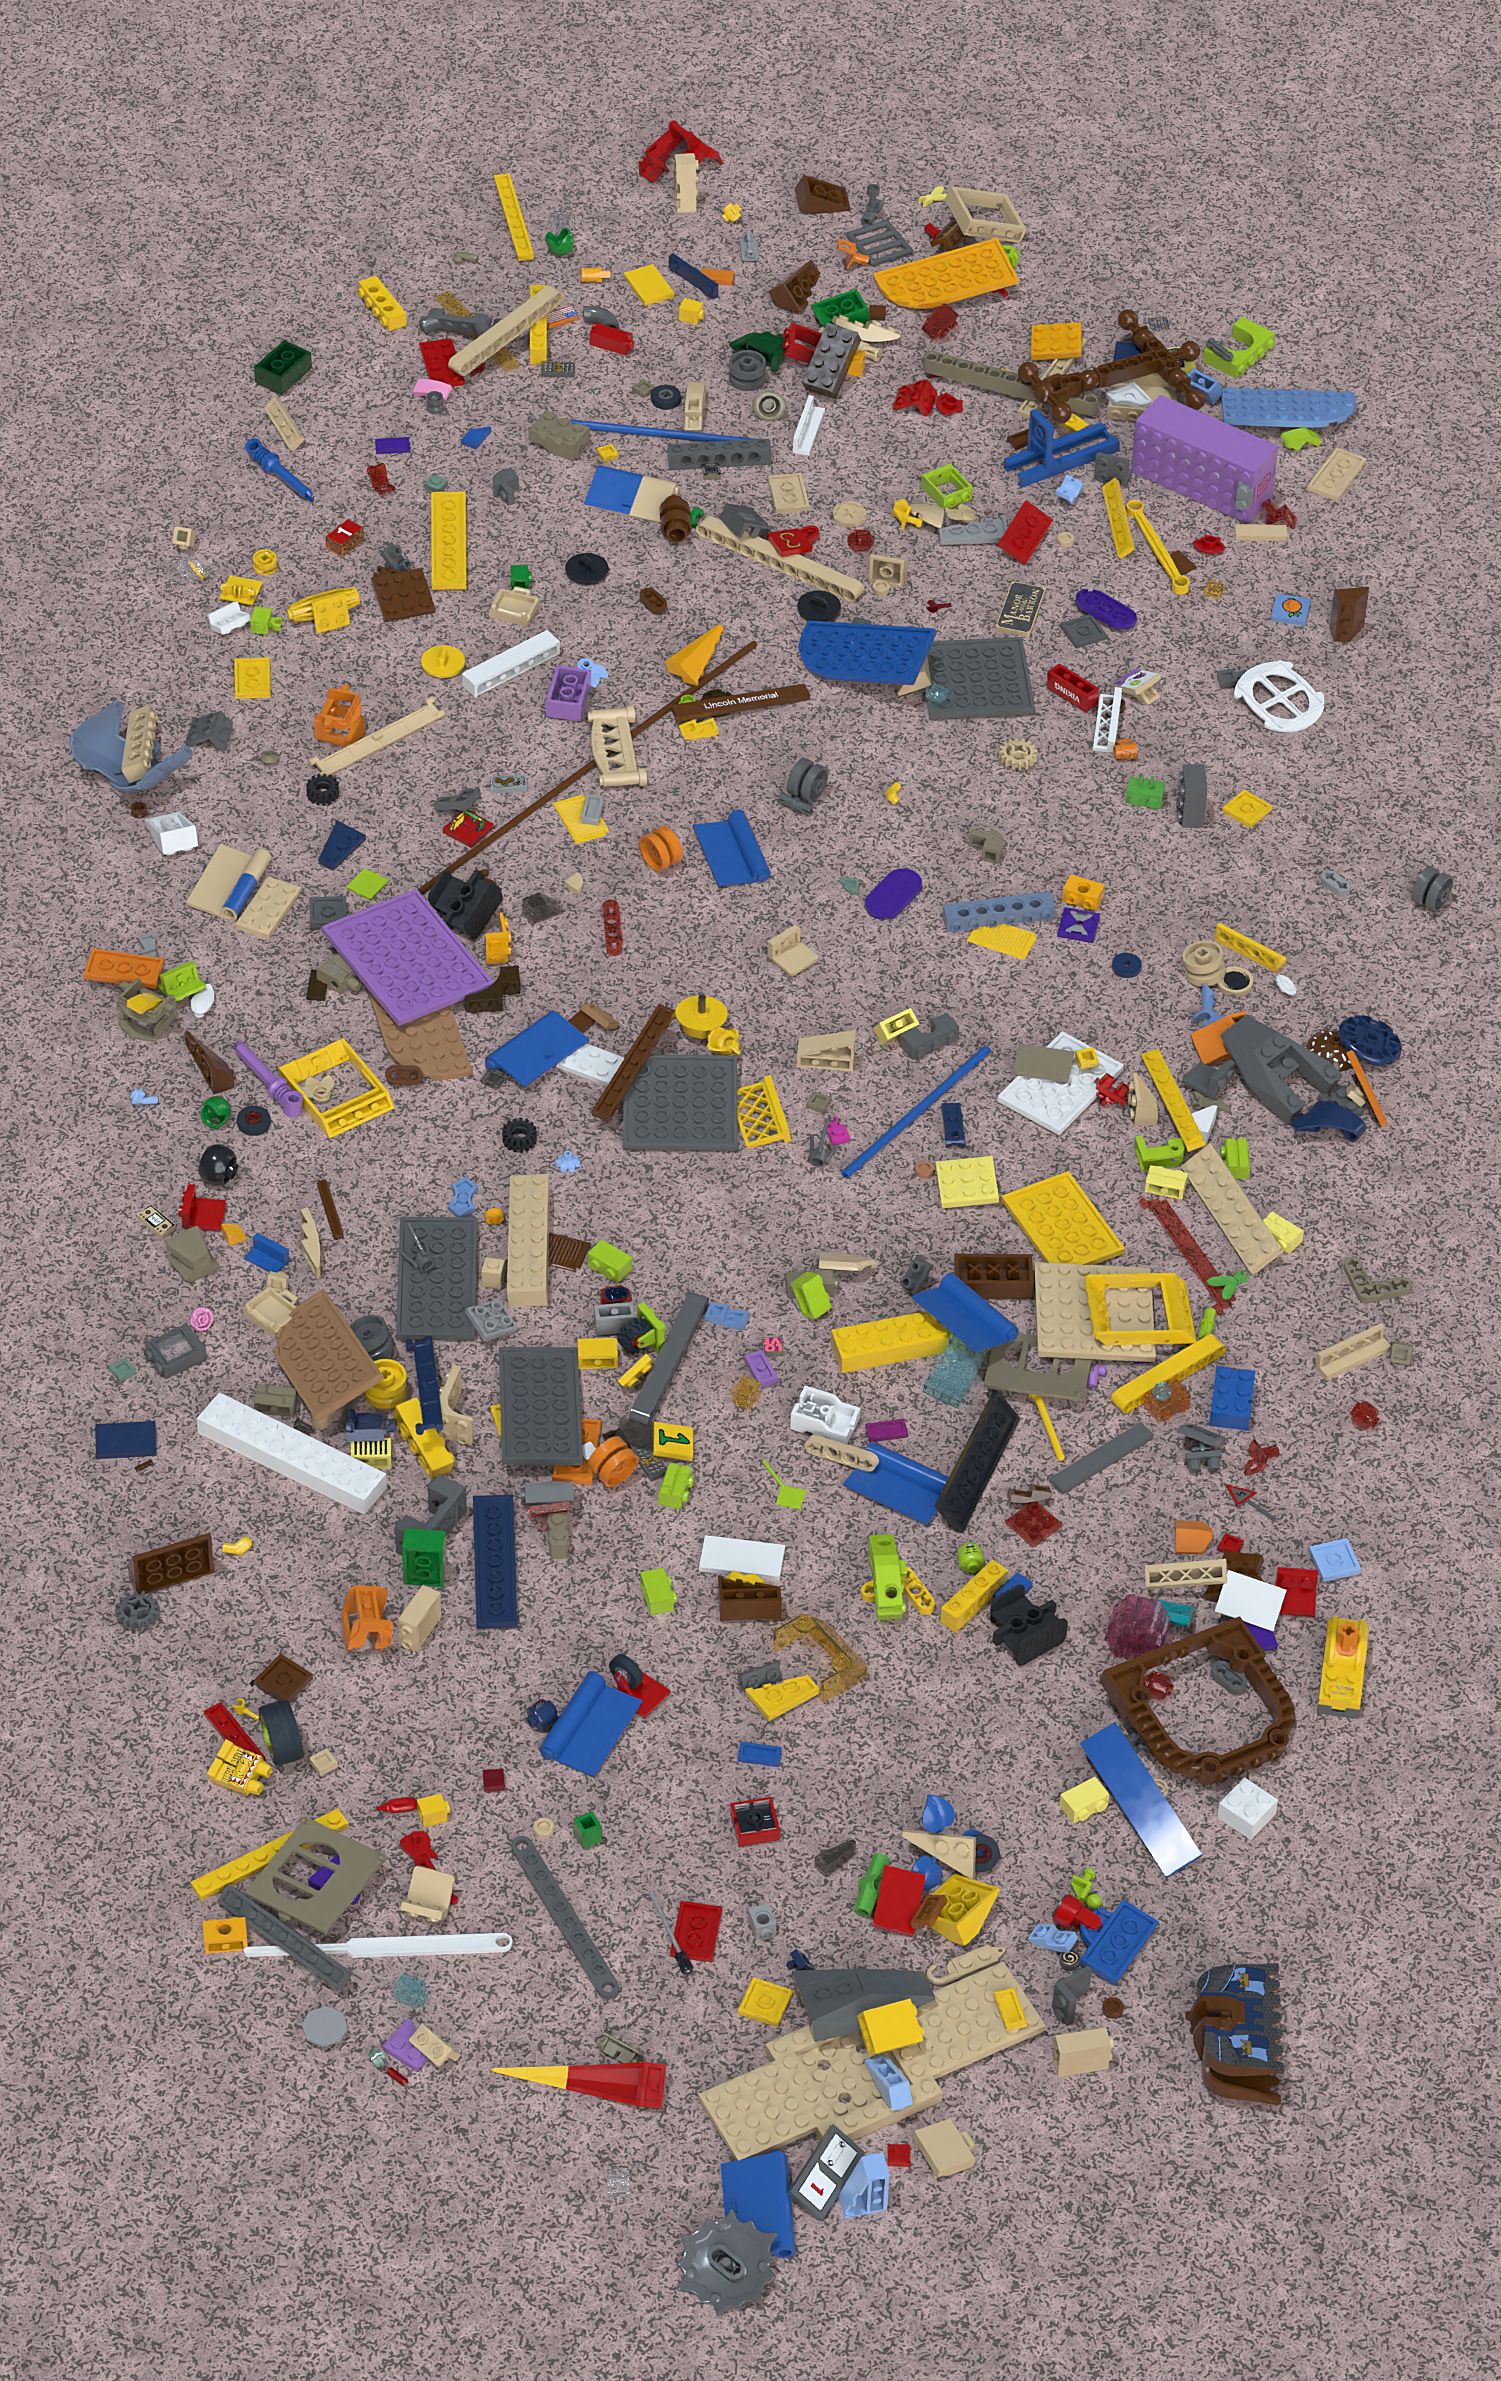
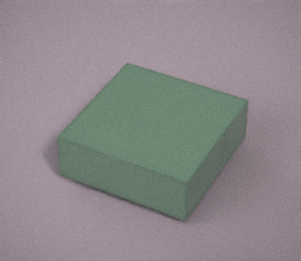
[109,1358,137,1382]

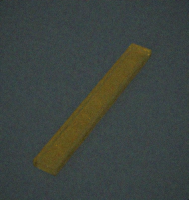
[435,291,520,373]

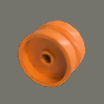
[639,825,683,872]
[588,1436,639,1487]

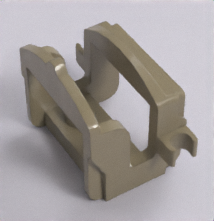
[118,979,177,1042]

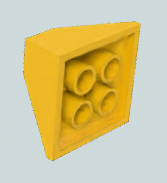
[922,1873,1000,1946]

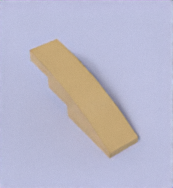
[301,1207,321,1279]

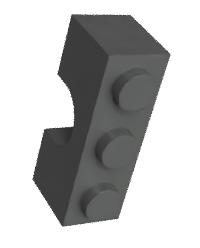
[900,1013,959,1060]

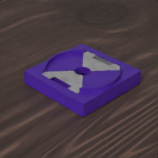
[1057,907,1100,943]

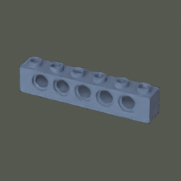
[942,891,1055,932]

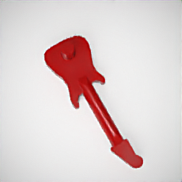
[400,1831,458,1905]

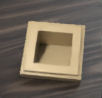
[1133,686,1160,706]

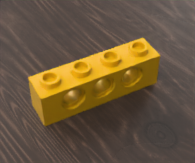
[357,276,407,331]
[940,1559,1008,1633]

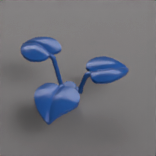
[911,1794,988,1891]

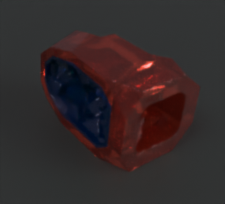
[600,1286,632,1305]

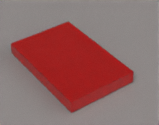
[872,1865,926,1937]
[670,1901,723,1963]

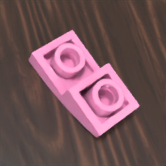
[413,379,452,400]

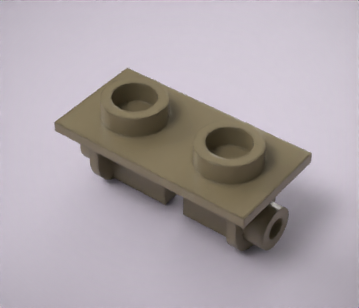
[598,2032,644,2063]

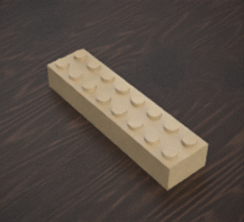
[507,1174,550,1307]

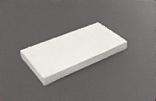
[699,1535,785,1581]

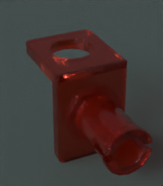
[366,463,395,495]
[1261,499,1297,529]
[1244,1439,1280,1476]

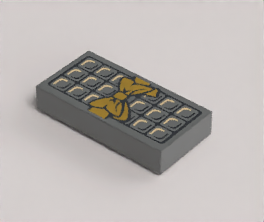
[541,361,575,378]
[633,1443,667,1482]

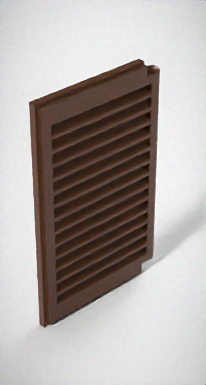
[549,1233,591,1272]

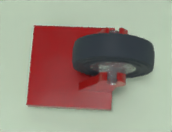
[609,1654,671,1719]

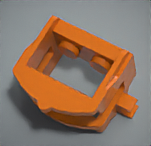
[314,684,366,747]
[341,1585,394,1650]

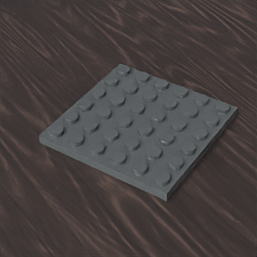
[924,637,1035,719]
[623,1054,737,1151]

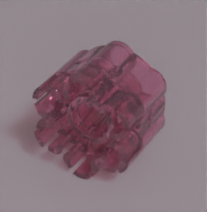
[1104,1595,1171,1659]

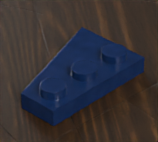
[318,821,366,871]

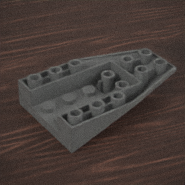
[792,1969,935,2042]

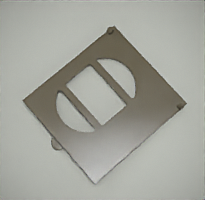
[983,1333,1092,1401]
[244,1817,387,1935]

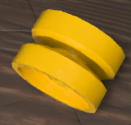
[364,1359,407,1409]

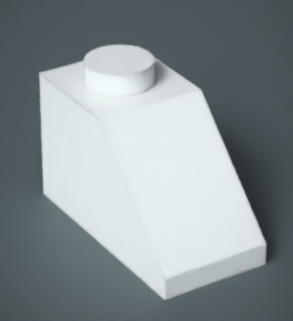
[1192,1105,1217,1145]

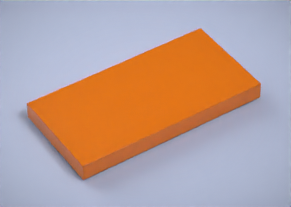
[83,948,165,989]
[1346,1050,1388,1127]
[552,1418,602,1485]

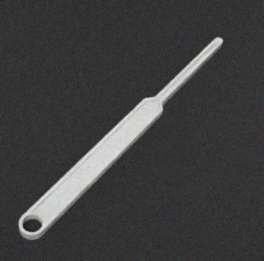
[244,1933,512,1958]

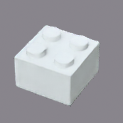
[1217,1777,1278,1840]

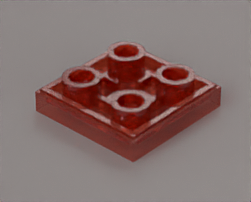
[1005,1502,1062,1548]

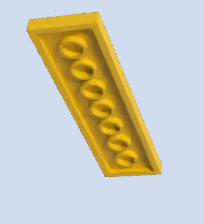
[431,492,467,590]

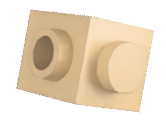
[172,526,197,550]

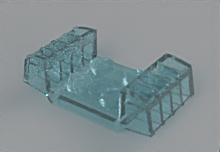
[923,1333,990,1409]

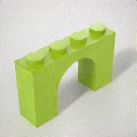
[1203,317,1275,378]

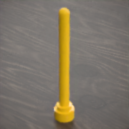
[1028,1394,1065,1462]

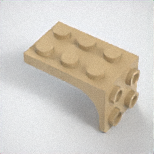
[436,1365,474,1445]

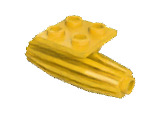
[286,587,360,634]

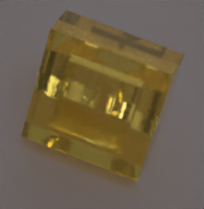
[1203,578,1226,600]

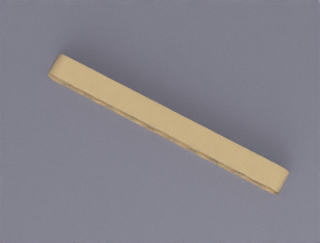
[696,516,864,603]

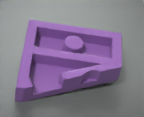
[382,2018,429,2072]

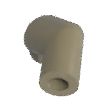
[454,252,479,264]

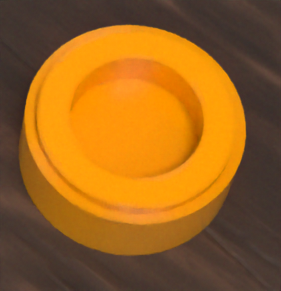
[484,1208,504,1225]

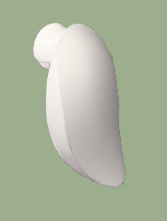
[191,984,214,1018]

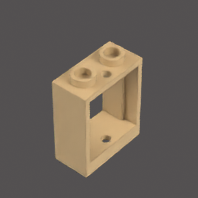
[398,1585,441,1651]

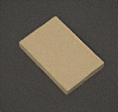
[768,473,810,514]

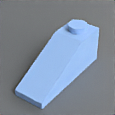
[865,2053,913,2111]

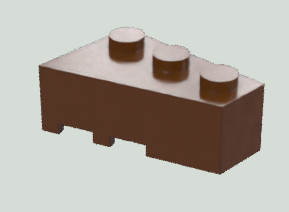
[718,1575,782,1621]

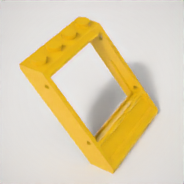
[278,1038,395,1138]
[1084,1273,1197,1345]

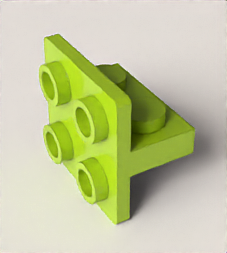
[157,960,206,1001]

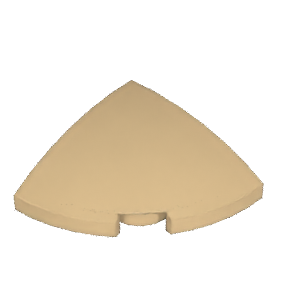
[908,504,944,528]

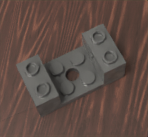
[394,1474,467,1555]

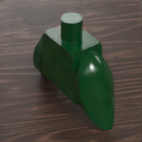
[729,331,786,372]

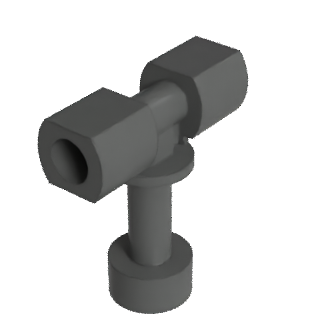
[861,184,884,225]

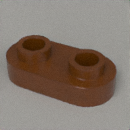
[640,588,667,614]
[385,1065,423,1085]

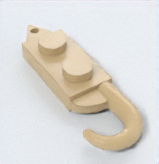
[926,1944,1006,1986]

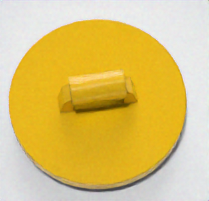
[421,645,465,678]

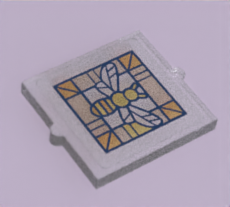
[1143,314,1175,336]

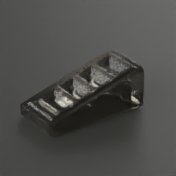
[814,1839,856,1877]

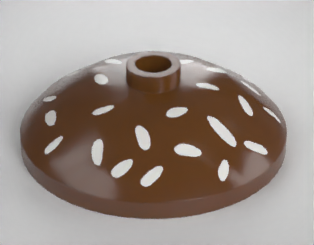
[1307,1029,1360,1072]

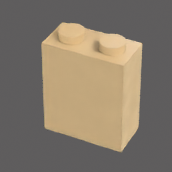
[1053,2027,1114,2077]

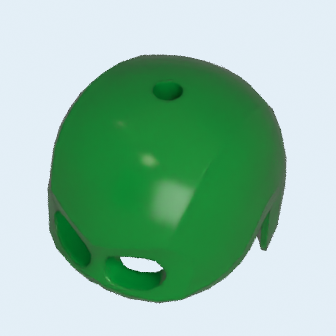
[545,228,574,255]
[201,1096,232,1129]

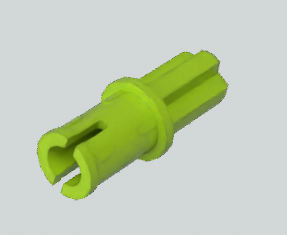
[1198,1308,1217,1340]

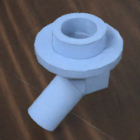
[130,1088,158,1105]

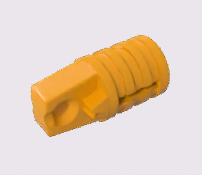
[580,267,610,282]

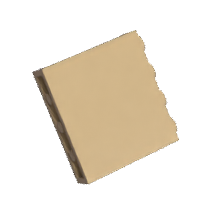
[1107,373,1178,421]

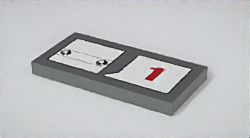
[787,2124,865,2221]

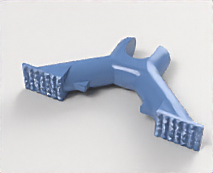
[1193,983,1225,1028]

